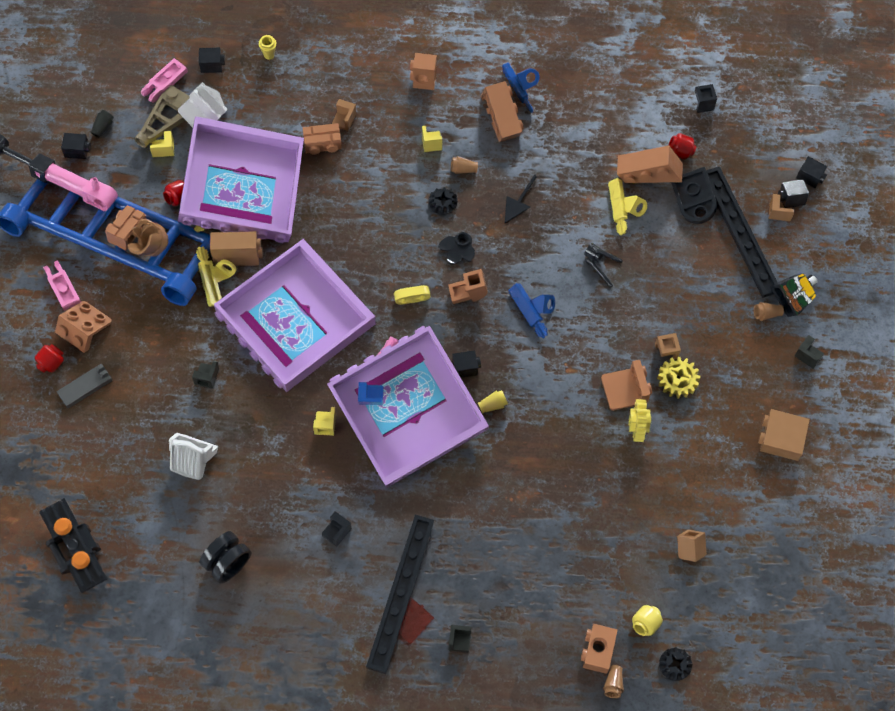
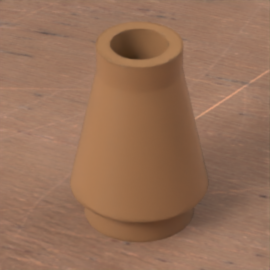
[451,156,478,174]
[754,302,784,321]
[603,665,624,698]

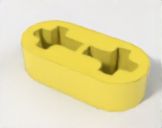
[394,285,431,305]

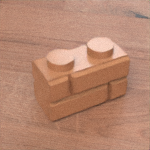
[302,123,342,155]
[105,205,146,250]

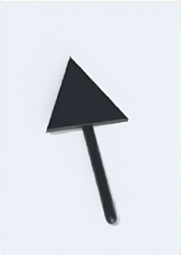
[505,175,537,223]

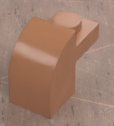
[448,269,488,304]

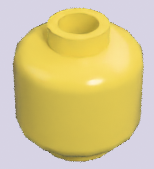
[632,605,663,636]

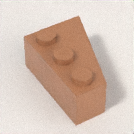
[480,81,524,142]
[617,145,683,183]

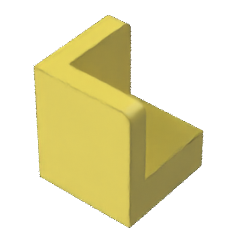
[422,126,442,152]
[150,131,174,157]
[313,407,336,436]

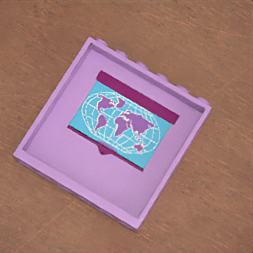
[178,116,304,243]
[214,239,376,392]
[327,326,489,488]

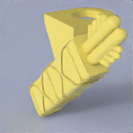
[608,178,647,235]
[196,246,237,307]

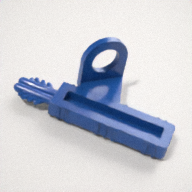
[502,62,540,113]
[509,283,556,338]

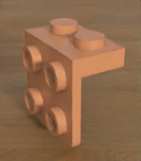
[55,301,112,353]
[601,360,652,411]

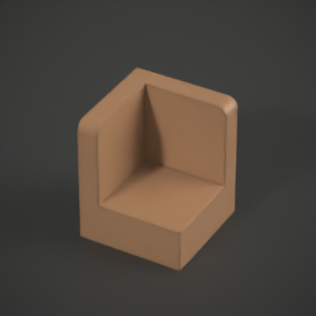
[332,99,356,131]
[769,194,794,221]
[655,333,681,359]
[677,530,706,562]

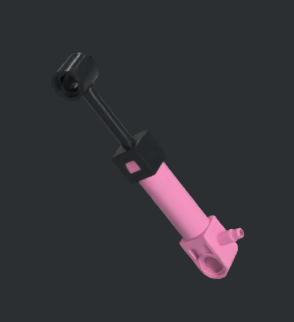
[0,134,118,211]

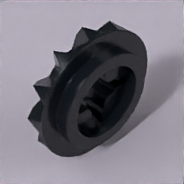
[428,187,458,214]
[659,647,693,681]

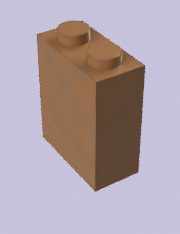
[210,231,263,266]

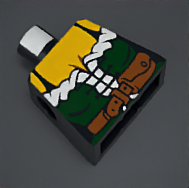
[770,273,817,317]

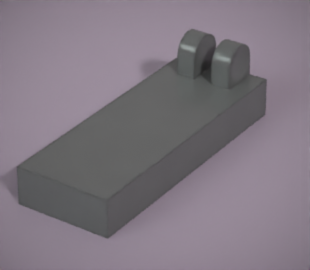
[56,364,113,409]

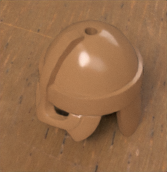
[128,219,168,257]

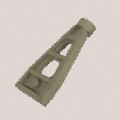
[134,85,190,148]

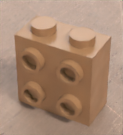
[758,409,810,461]

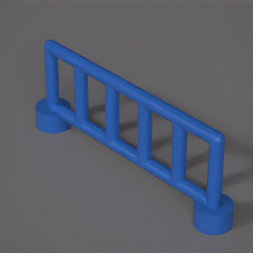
[0,179,210,306]

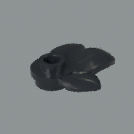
[438,232,475,264]

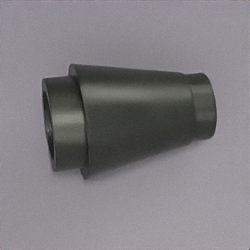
[90,110,114,138]

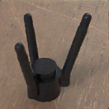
[584,243,623,287]

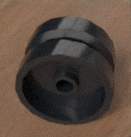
[199,531,252,584]

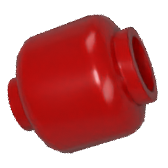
[668,133,696,160]
[163,180,184,207]
[35,344,64,373]

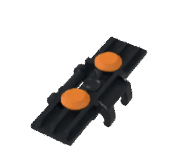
[39,498,107,593]

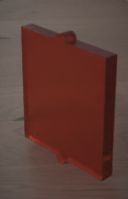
[399,598,434,644]

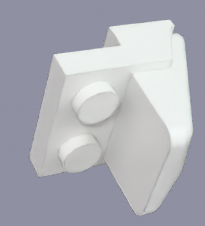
[178,82,227,128]
[169,433,218,480]

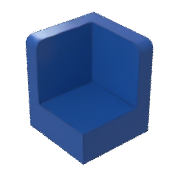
[358,382,384,405]

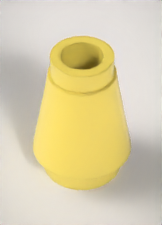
[259,35,276,60]
[478,390,508,413]

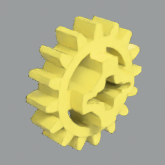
[657,357,700,399]
[629,399,651,442]

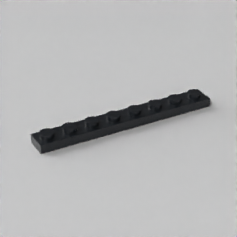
[706,166,778,298]
[366,514,434,674]

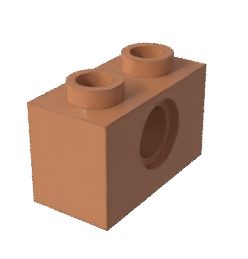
[410,53,437,90]
[580,624,617,674]

